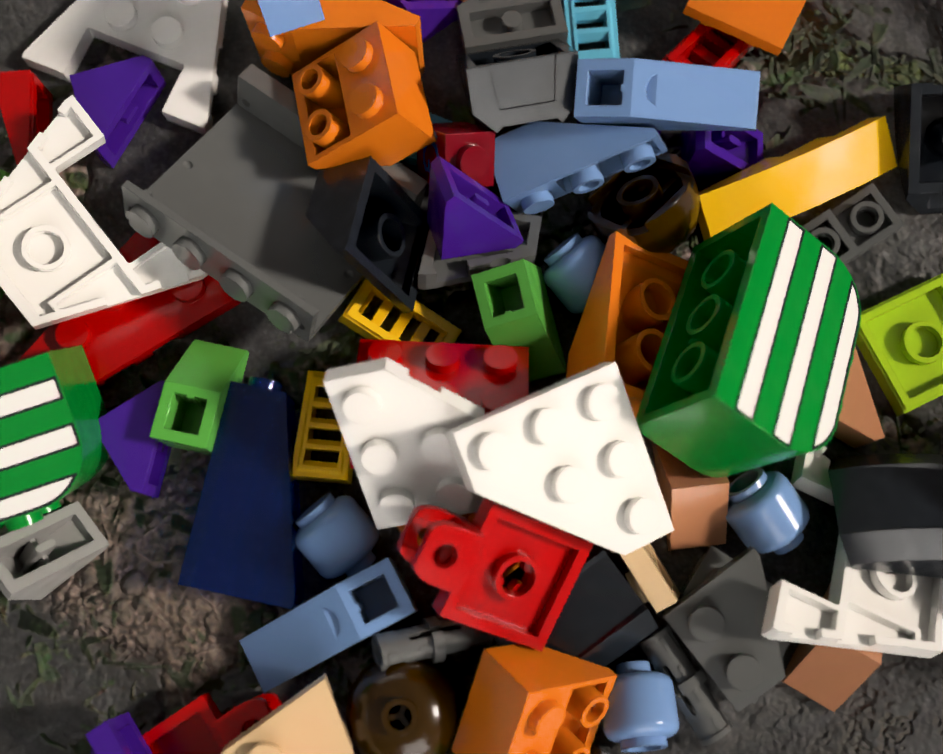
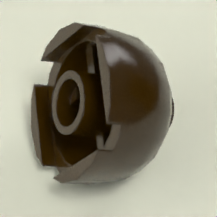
[587,153,701,253]
[345,659,462,754]

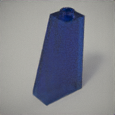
[178,377,304,609]

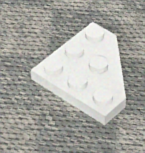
[323,357,484,530]
[445,362,674,556]

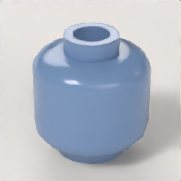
[543,233,606,314]
[726,468,810,555]
[294,493,379,579]
[602,661,680,753]

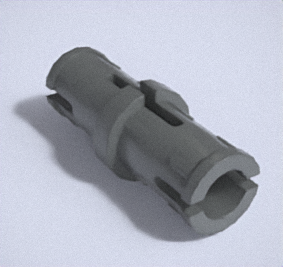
[371,615,494,671]
[637,624,733,746]

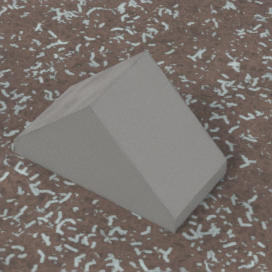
[0,501,110,600]

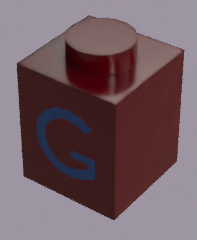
[417,121,495,187]

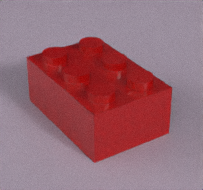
[349,339,529,469]

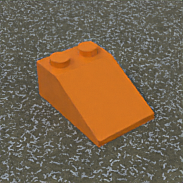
[241,0,425,78]
[566,231,688,418]

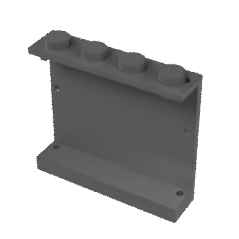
[122,63,428,343]

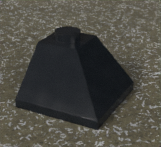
[305,156,430,313]

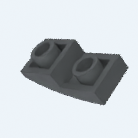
[802,182,904,265]

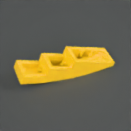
[698,116,897,241]

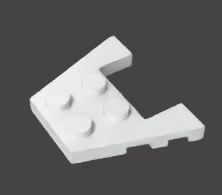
[22,0,228,135]
[0,95,208,330]
[761,446,943,659]

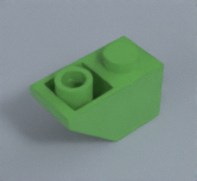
[471,259,567,383]
[149,339,249,458]

